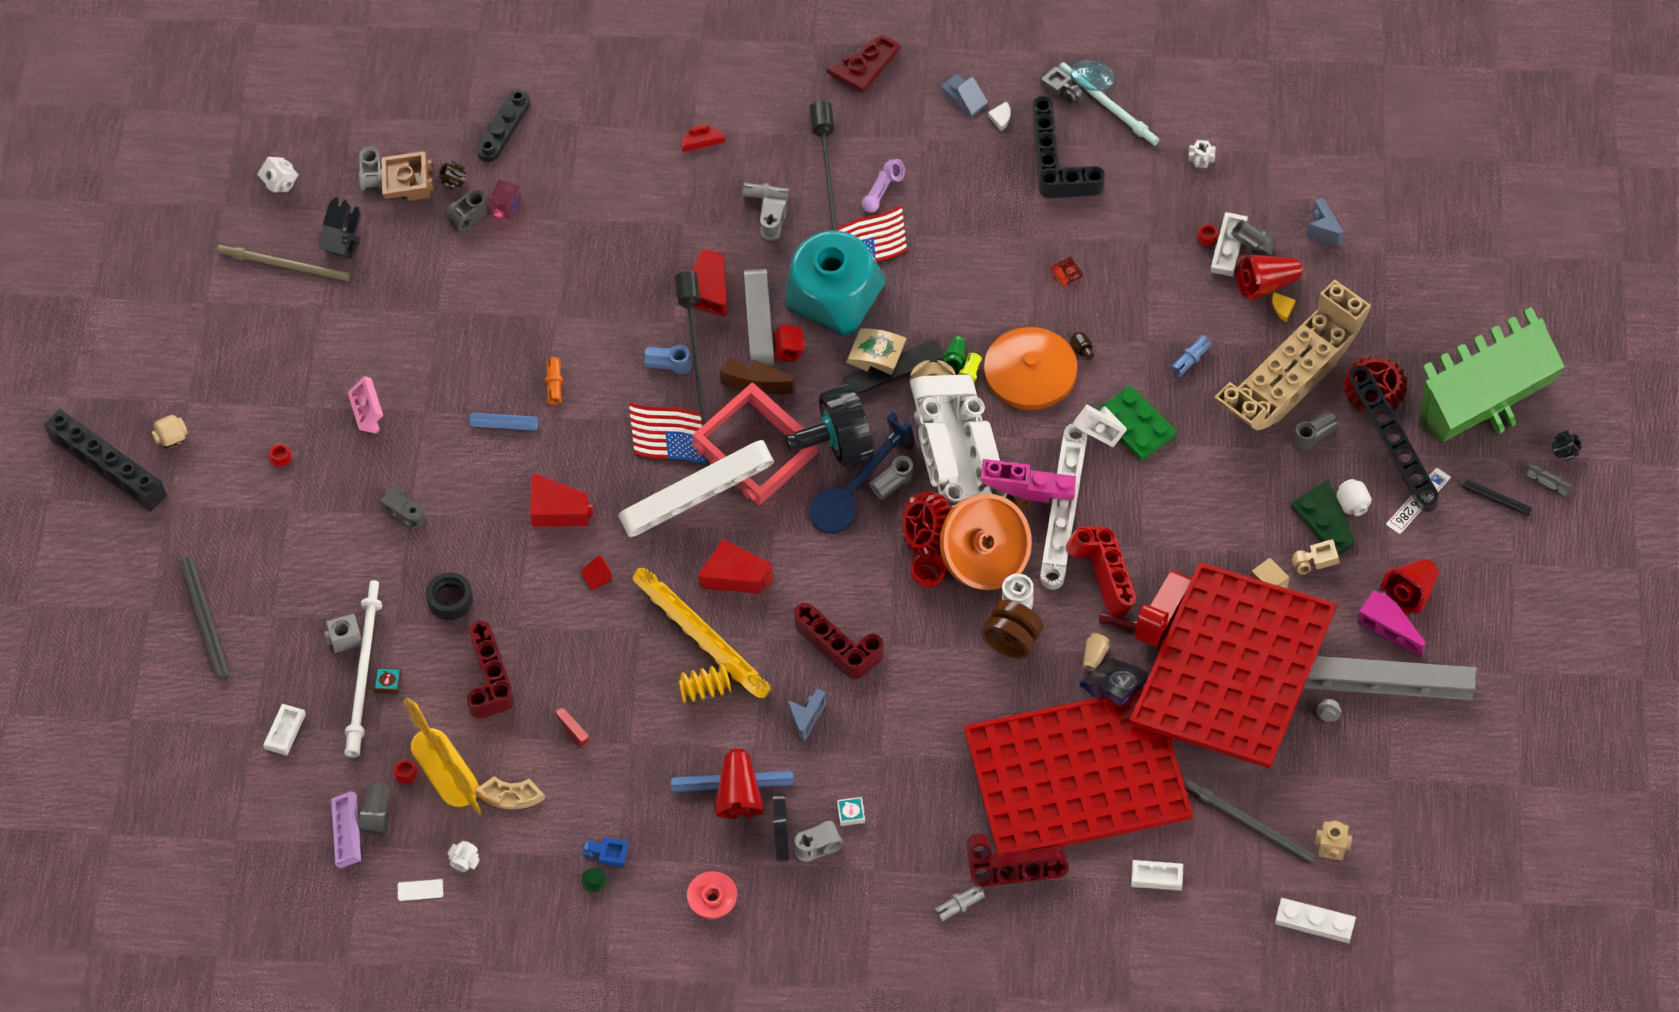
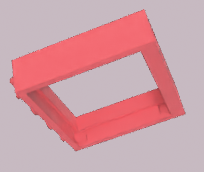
[692,382,819,506]

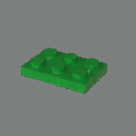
[1096,385,1177,461]

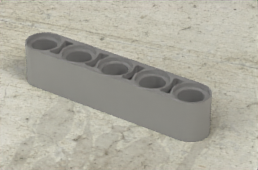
[744,269,774,366]

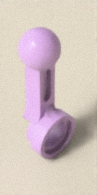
[861,159,905,213]

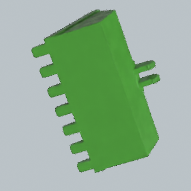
[1419,307,1565,443]

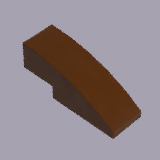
[720,357,795,395]

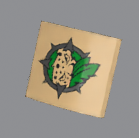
[846,328,907,375]

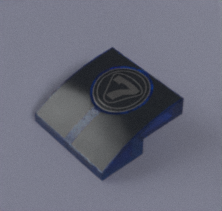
[1079,659,1149,706]

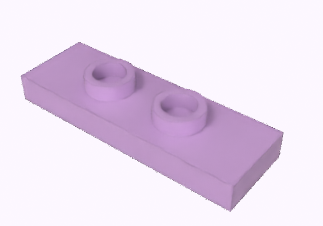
[331,791,361,868]

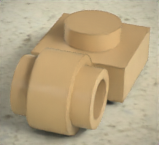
[1291,539,1340,574]

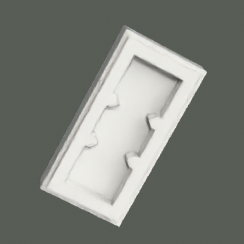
[263,704,306,755]
[1131,860,1183,890]

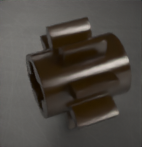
[439,160,467,190]

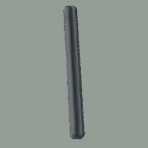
[180,556,229,679]

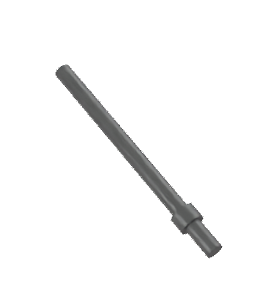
[1184,779,1317,864]

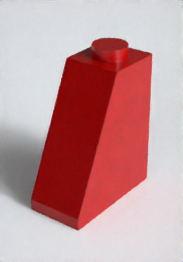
[692,249,727,317]
[530,474,594,527]
[698,539,774,594]

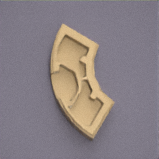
[475,776,545,809]

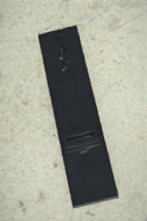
[842,340,944,395]

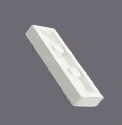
[1211,212,1248,277]
[1275,898,1356,943]

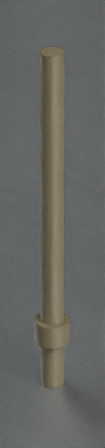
[217,245,349,281]

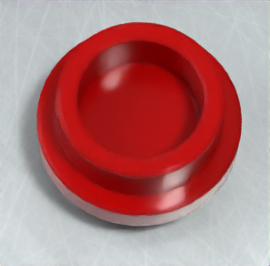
[1196,224,1219,247]
[268,444,292,467]
[393,760,418,784]

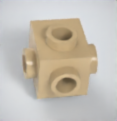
[1315,821,1352,861]

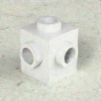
[257,157,298,192]

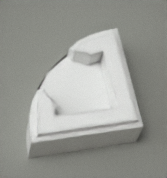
[988,102,1011,131]

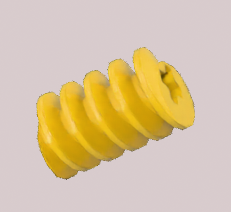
[678,664,731,704]

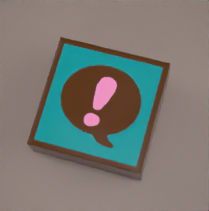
[374,668,402,694]

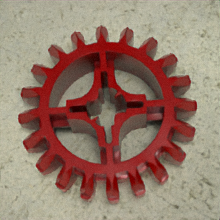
[1344,355,1408,412]
[900,492,952,556]

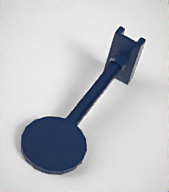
[809,411,916,533]

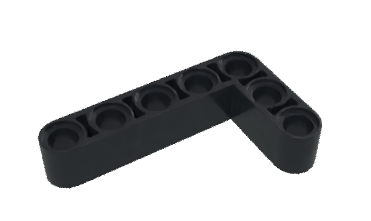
[1032,96,1105,198]

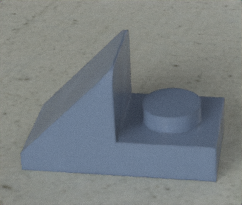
[941,74,988,117]
[1307,198,1344,246]
[788,689,826,742]

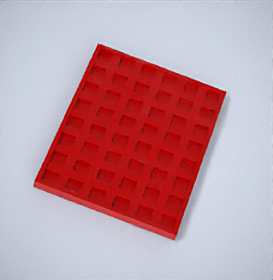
[1130,562,1337,769]
[964,688,1193,854]

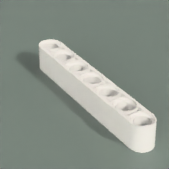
[618,440,774,537]

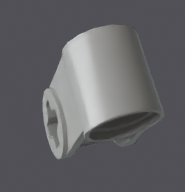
[359,146,382,191]
[760,197,787,241]
[795,821,844,863]

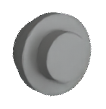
[1316,699,1341,722]

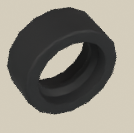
[426,572,473,620]

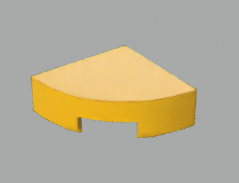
[1272,292,1296,322]

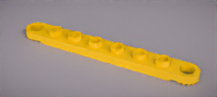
[632,568,771,698]

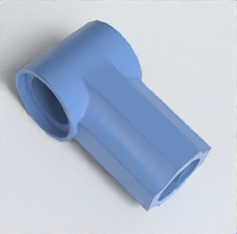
[644,345,692,375]

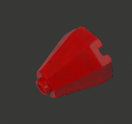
[1380,559,1439,615]

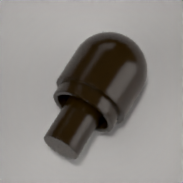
[1070,332,1094,360]

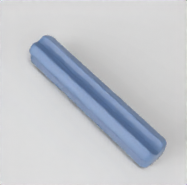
[469,413,539,430]

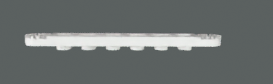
[1040,423,1087,589]

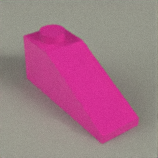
[1357,590,1426,658]

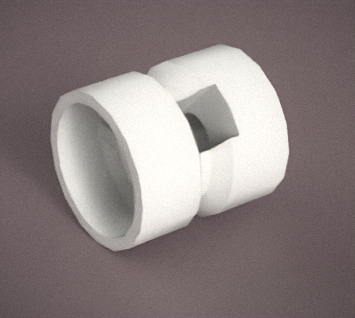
[1002,574,1034,609]

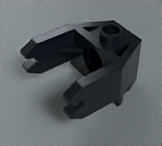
[319,197,361,259]

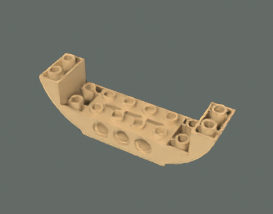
[1214,280,1371,430]

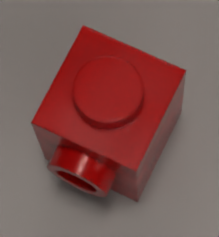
[772,324,806,363]

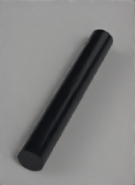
[1463,479,1532,516]

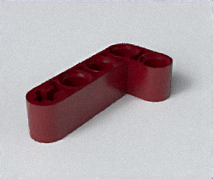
[794,603,884,679]
[467,620,514,719]
[967,833,1069,887]

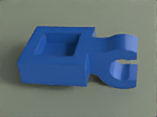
[583,837,629,868]

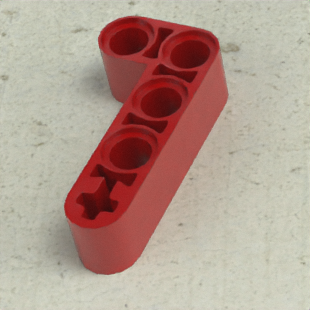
[1065,526,1136,617]
[1135,570,1192,648]

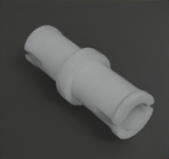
[742,182,789,201]
[934,885,985,923]

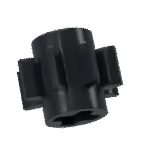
[1552,430,1582,462]

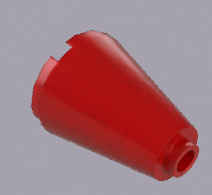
[1236,254,1303,301]
[714,748,764,819]

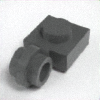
[1041,67,1083,103]

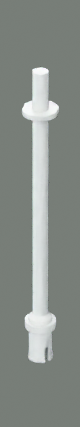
[344,580,382,757]

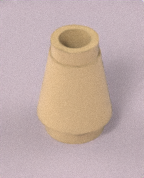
[1083,633,1110,671]

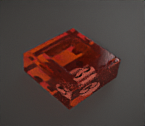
[1051,256,1083,286]

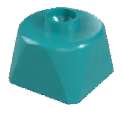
[784,230,886,336]

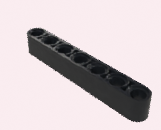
[1349,365,1439,512]

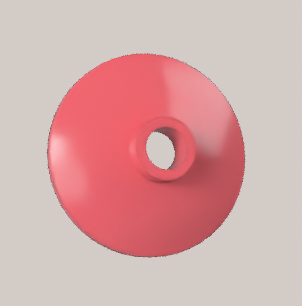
[687,871,737,919]

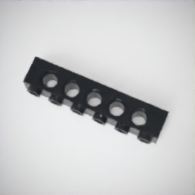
[44,409,167,512]

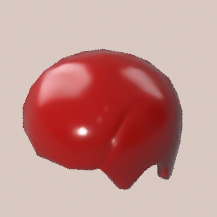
[910,551,948,588]

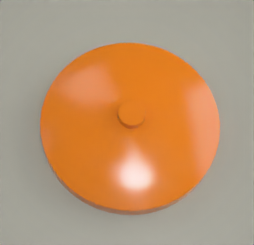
[984,327,1077,410]
[940,494,1032,590]

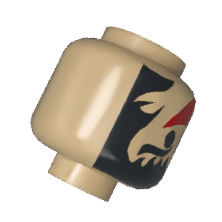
[151,415,188,449]

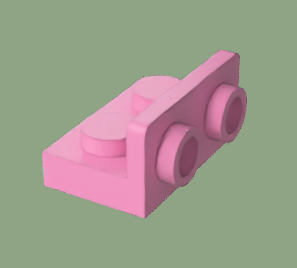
[347,376,383,434]

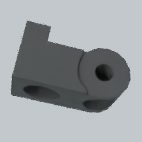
[380,484,425,528]

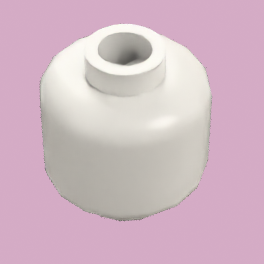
[1336,479,1372,516]

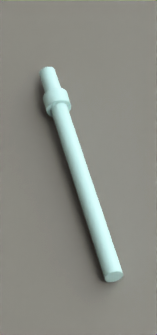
[1059,62,1160,146]

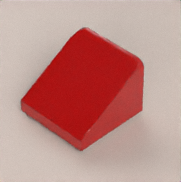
[580,555,613,591]

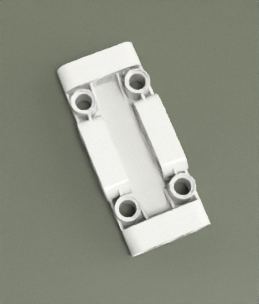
[910,375,1007,508]

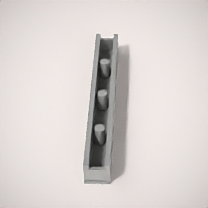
[1304,656,1477,700]

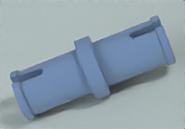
[1170,335,1212,377]

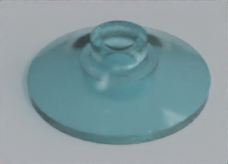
[1071,59,1115,91]

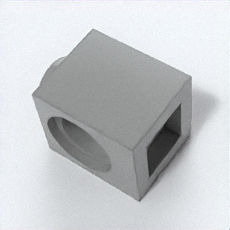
[324,614,362,653]

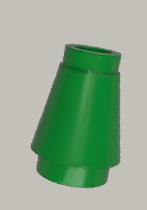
[942,336,966,371]

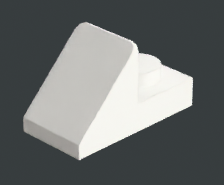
[1074,404,1126,447]

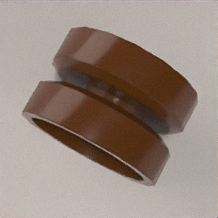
[981,600,1044,659]

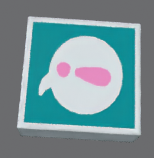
[837,797,865,826]

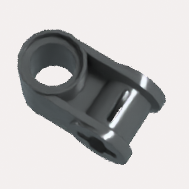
[445,189,489,232]

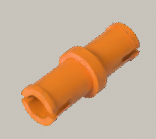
[545,357,563,405]

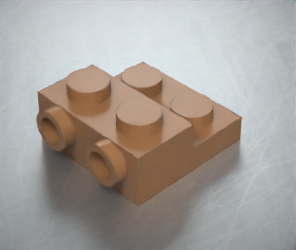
[381,151,435,201]

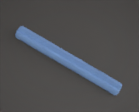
[671,771,793,792]

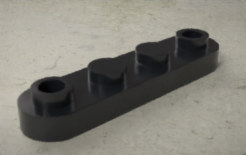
[477,89,530,162]

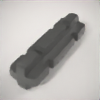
[1527,464,1573,496]

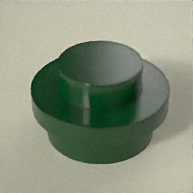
[581,868,606,893]

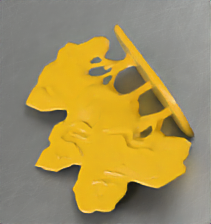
[404,697,481,816]

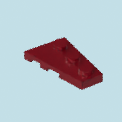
[826,34,901,93]

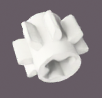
[1188,140,1216,168]
[448,841,480,872]

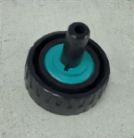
[785,384,874,466]

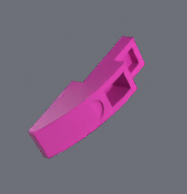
[981,459,1076,503]

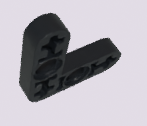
[773,793,789,861]

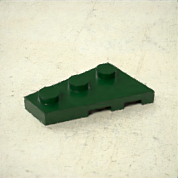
[1291,479,1355,556]

